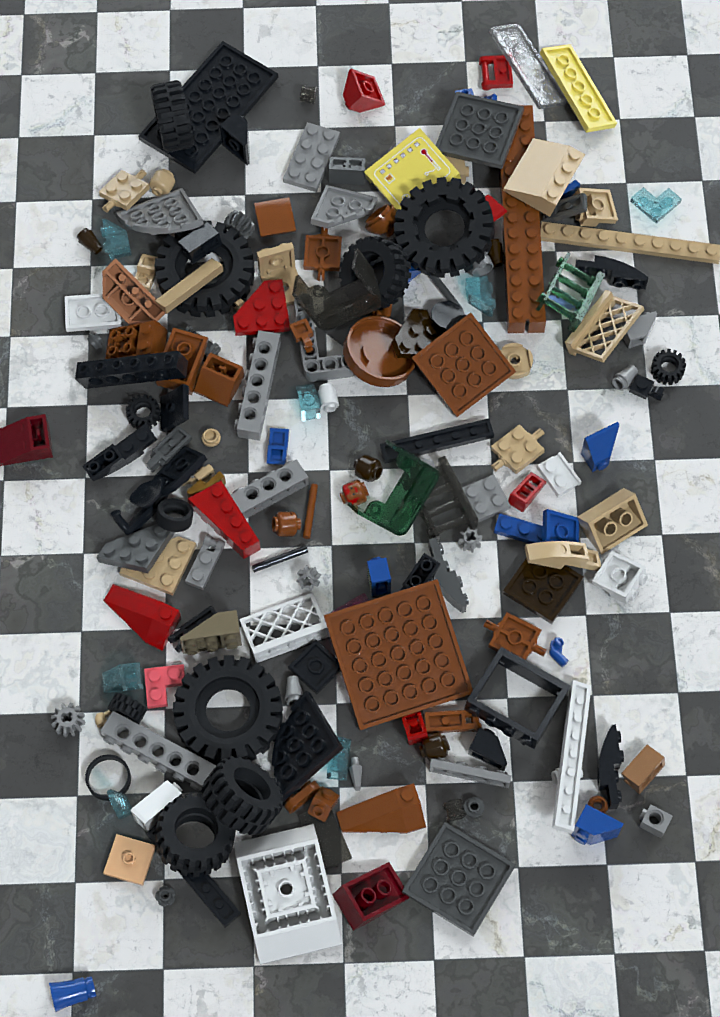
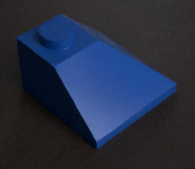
[581,422,620,472]

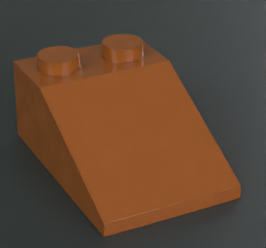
[156,328,208,395]

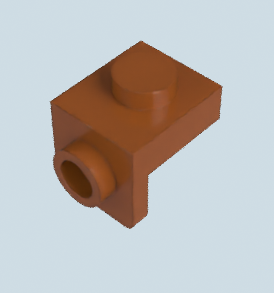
[308,786,340,822]

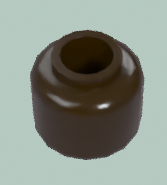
[353,455,383,482]
[419,732,450,762]

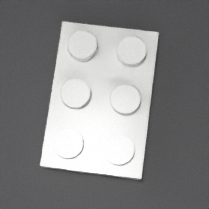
[65,293,122,332]

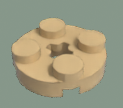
[500,343,533,379]

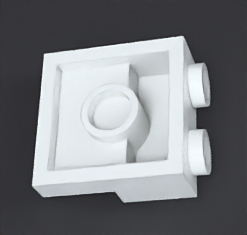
[592,551,648,604]

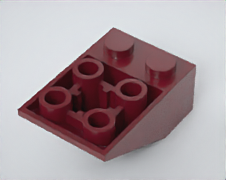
[0,414,53,466]

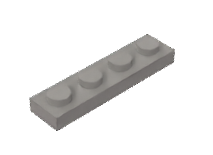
[429,757,512,789]

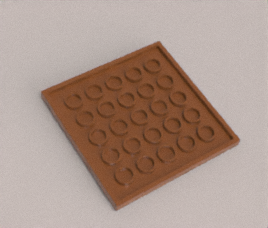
[323,579,473,730]

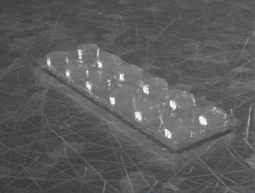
[489,23,568,109]

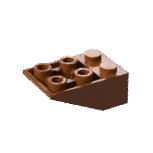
[105,320,168,359]

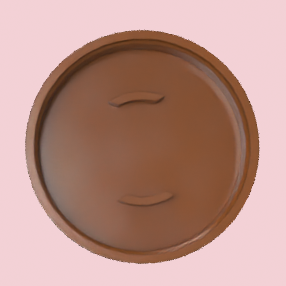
[343,316,416,387]

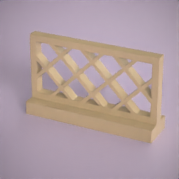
[565,290,644,363]

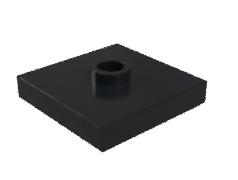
[160,384,189,433]
[288,639,341,695]

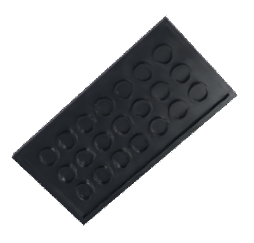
[138,41,278,174]

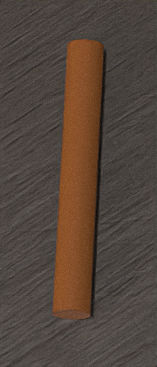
[303,484,318,539]

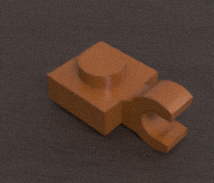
[289,318,314,353]

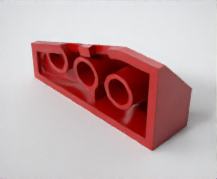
[103,584,181,651]

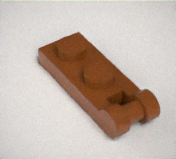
[425,710,482,734]

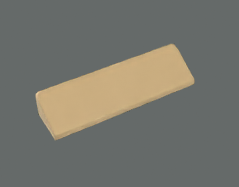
[155,258,223,314]

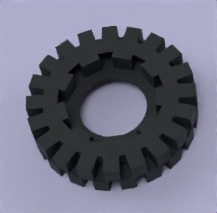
[394,177,495,278]
[155,221,255,318]
[173,655,283,765]

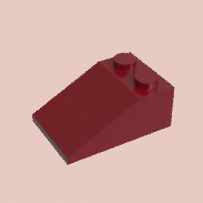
[332,862,409,931]

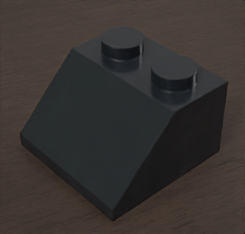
[220,112,250,165]

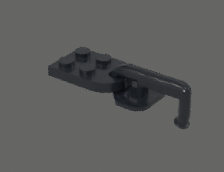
[110,445,207,535]

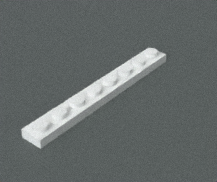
[552,680,591,834]

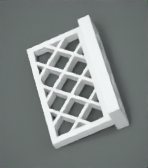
[239,593,330,663]

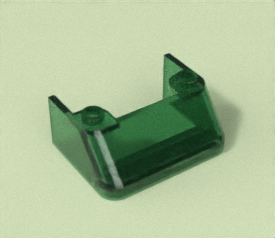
[348,439,440,536]

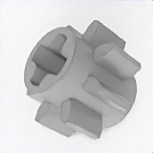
[458,527,482,553]
[296,565,321,591]

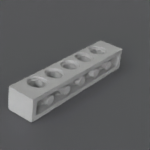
[234,331,281,441]
[100,711,216,792]

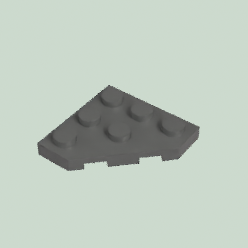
[97,524,175,573]

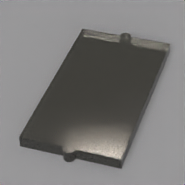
[298,810,352,869]

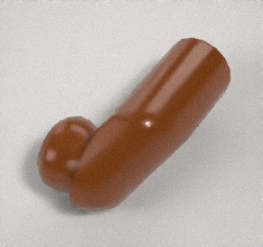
[372,304,393,318]

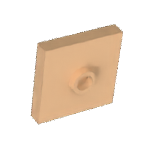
[103,834,156,886]

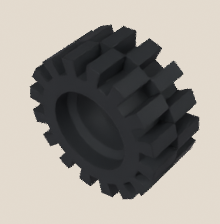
[651,349,686,385]
[126,394,160,429]
[108,693,147,724]

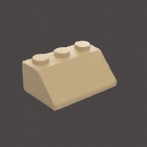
[577,488,648,555]

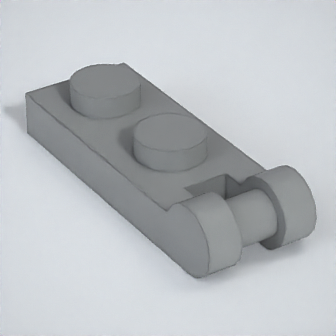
[185,535,225,590]

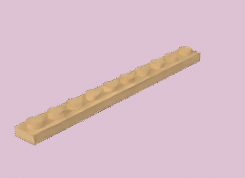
[541,222,720,264]

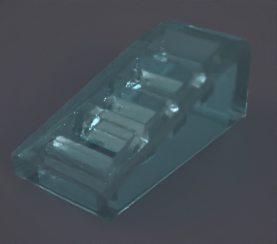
[107,789,132,819]

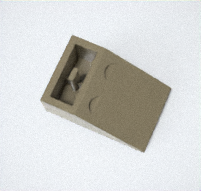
[180,610,242,655]

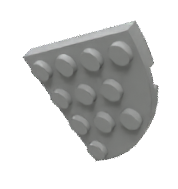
[116,188,204,235]

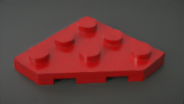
[233,279,290,336]

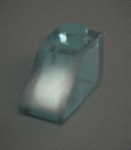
[296,384,321,421]

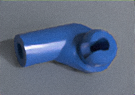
[549,637,569,667]

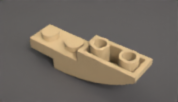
[525,541,601,571]

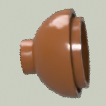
[365,204,396,238]

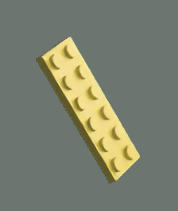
[540,44,617,133]

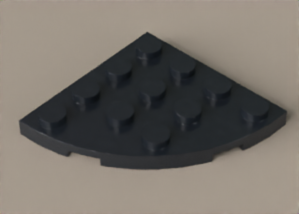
[272,691,344,801]

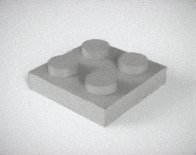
[459,474,511,523]

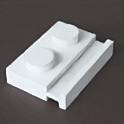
[537,452,582,497]

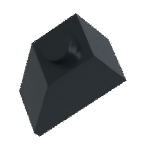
[468,728,507,771]

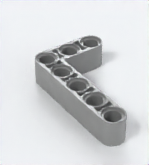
[294,294,355,382]

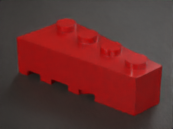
[188,481,261,559]

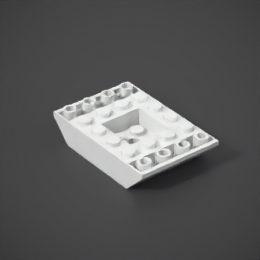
[233,824,342,965]

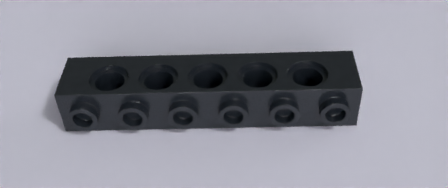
[75,351,188,389]

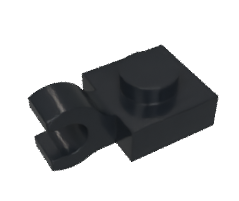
[629,374,665,401]

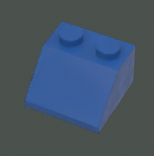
[571,804,624,845]

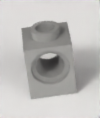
[639,804,673,838]

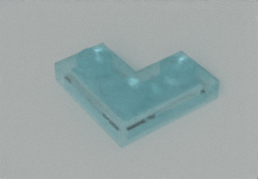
[630,187,682,224]

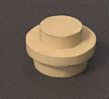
[202,428,221,447]

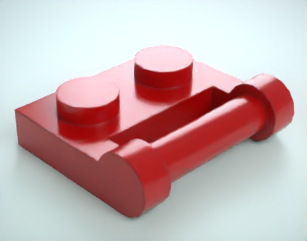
[479,55,513,91]

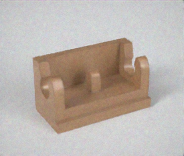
[621,744,665,794]

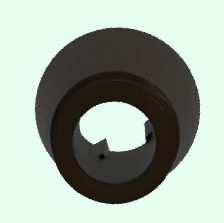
[77,228,103,255]
[488,239,504,267]

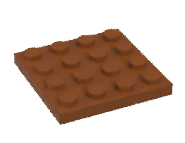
[411,313,516,418]

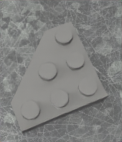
[311,185,377,228]

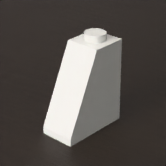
[130,780,183,832]

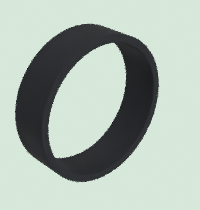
[85,754,131,801]

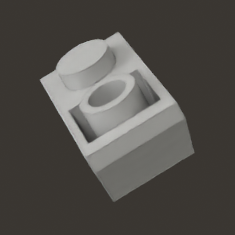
[621,311,657,349]

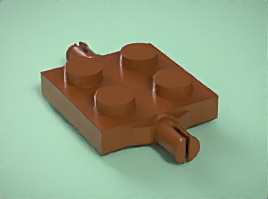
[303,227,342,281]
[483,612,547,660]

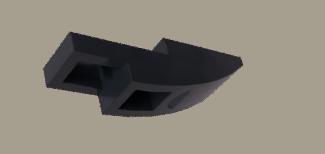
[574,255,648,290]
[83,423,158,481]
[400,553,441,591]
[597,724,624,810]

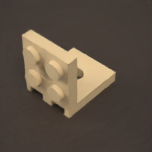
[257,242,305,306]

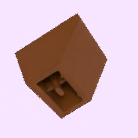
[194,353,245,407]

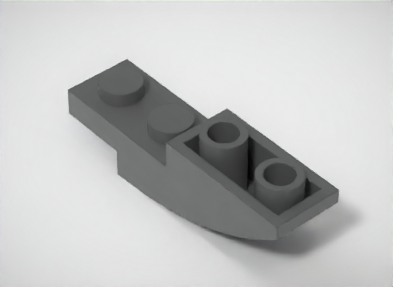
[428,537,469,613]

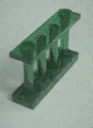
[536,252,605,332]

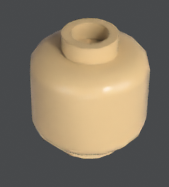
[149,169,175,196]

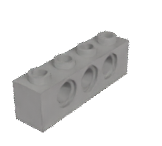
[231,459,309,519]

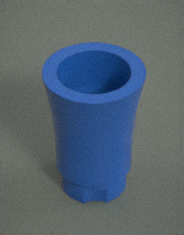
[49,976,96,1012]

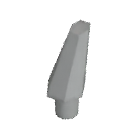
[349,757,362,791]

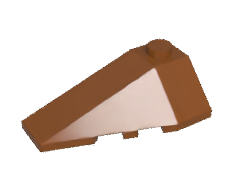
[336,783,426,834]

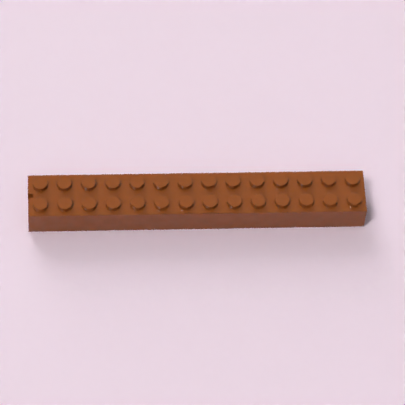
[499,105,546,333]

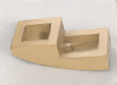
[135,254,158,292]

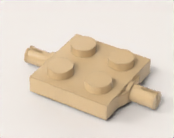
[99,169,150,213]
[491,424,545,474]

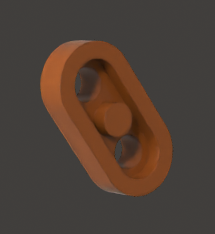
[284,780,321,814]

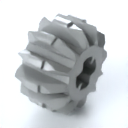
[51,702,86,737]

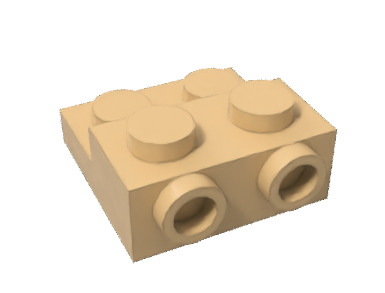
[573,188,618,227]

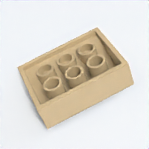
[503,138,585,217]

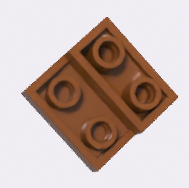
[254,197,296,237]

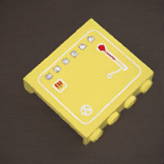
[364,128,461,211]

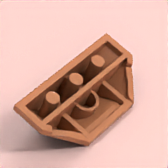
[102,258,166,325]

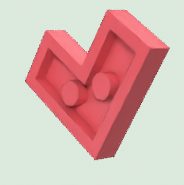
[144,664,185,709]

